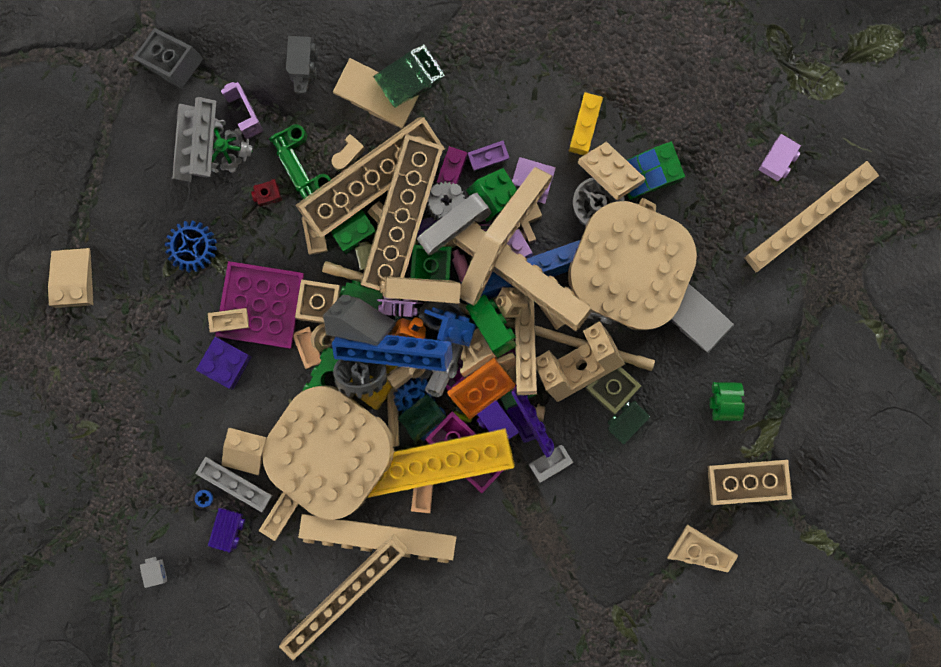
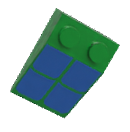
[627,141,685,200]

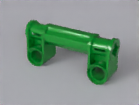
[269,124,331,199]

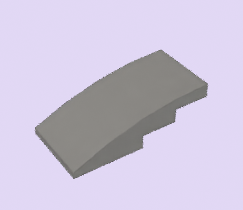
[670,284,734,353]

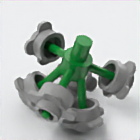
[211,119,253,173]

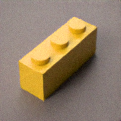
[569,92,603,155]

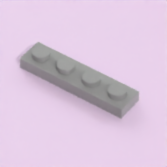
[195,457,273,512]

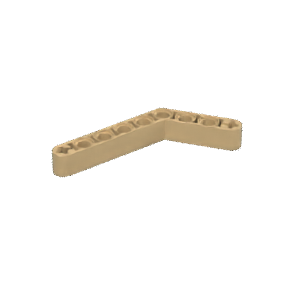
[460,167,553,306]

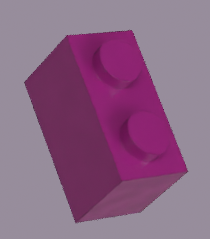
[437,146,467,185]

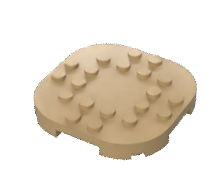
[568,201,697,330]
[263,386,394,520]

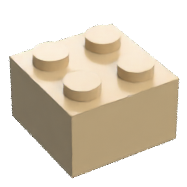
[295,280,341,324]

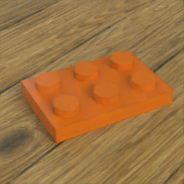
[447,358,516,420]

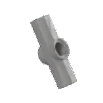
[425,343,463,397]

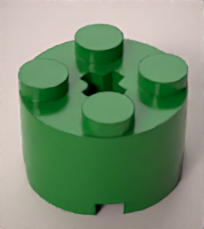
[710,382,744,421]

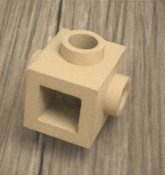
[495,287,528,318]

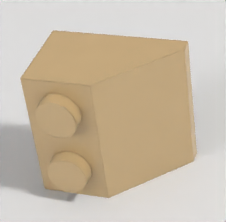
[222,428,267,475]

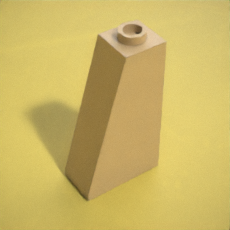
[380,276,461,303]

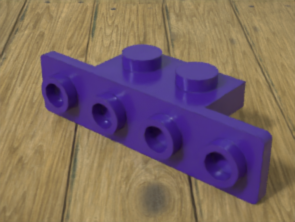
[507,385,554,458]

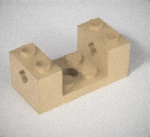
[536,321,625,402]

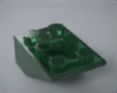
[373,44,445,108]

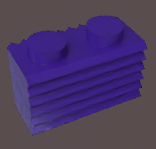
[208,508,245,552]

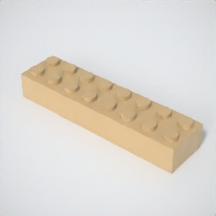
[295,117,445,238]
[360,135,444,290]

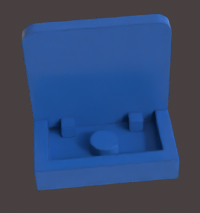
[424,307,476,347]

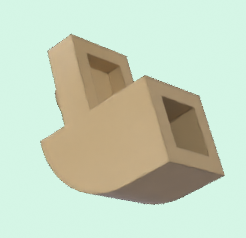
[518,203,542,245]

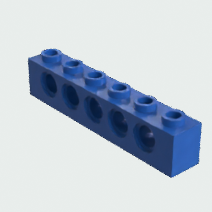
[332,335,453,372]

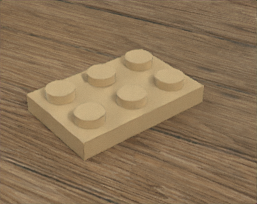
[578,142,645,200]

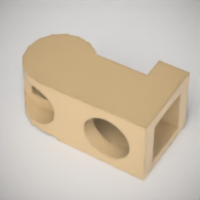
[332,134,365,172]

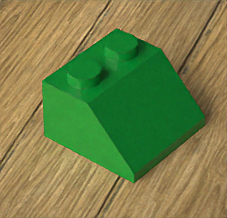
[331,209,376,254]
[411,245,452,280]

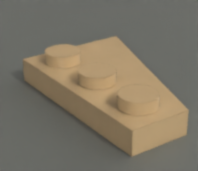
[667,524,738,572]

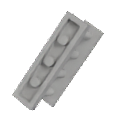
[172,97,216,182]

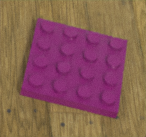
[215,261,304,349]

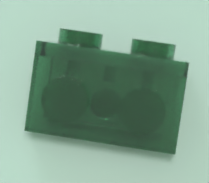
[398,395,446,442]
[607,400,650,445]

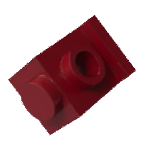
[251,179,282,207]

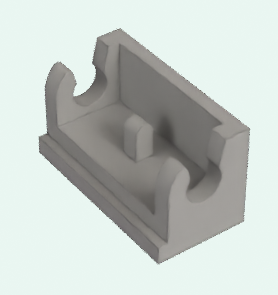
[528,445,573,483]

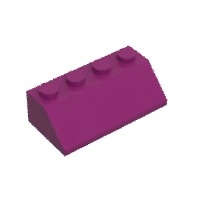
[425,412,504,493]

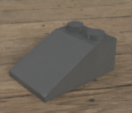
[133,28,203,89]
[323,295,396,346]

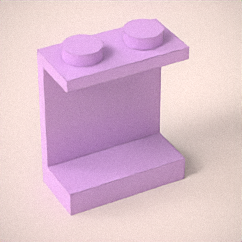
[221,82,264,139]

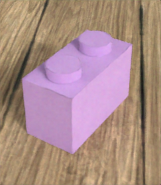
[758,134,801,181]

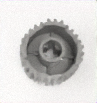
[426,182,466,221]

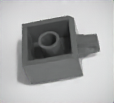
[286,36,318,94]

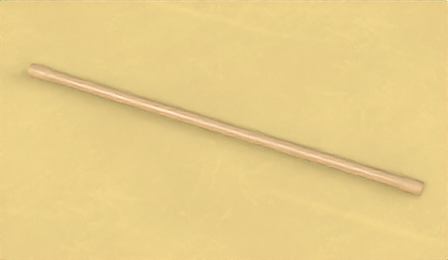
[322,261,655,371]

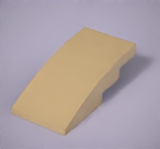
[333,58,419,129]

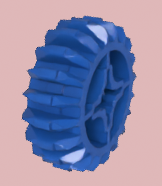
[165,221,217,272]

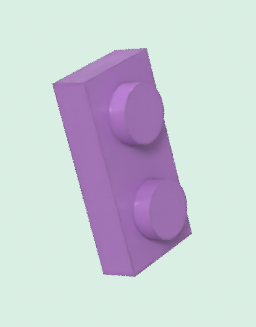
[467,141,510,172]

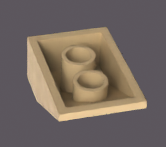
[48,248,93,308]

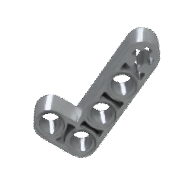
[417,193,492,255]

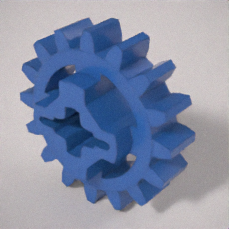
[393,377,435,417]

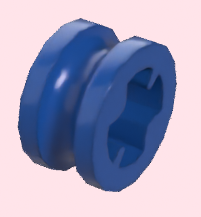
[195,490,214,507]

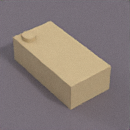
[707,460,792,505]

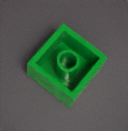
[466,168,517,222]

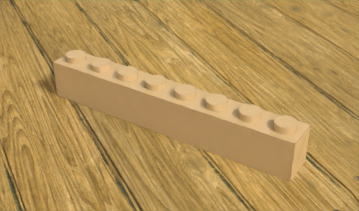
[744,161,879,272]
[452,222,591,331]
[298,514,456,563]
[279,534,407,660]

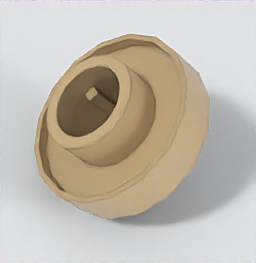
[311,324,335,352]

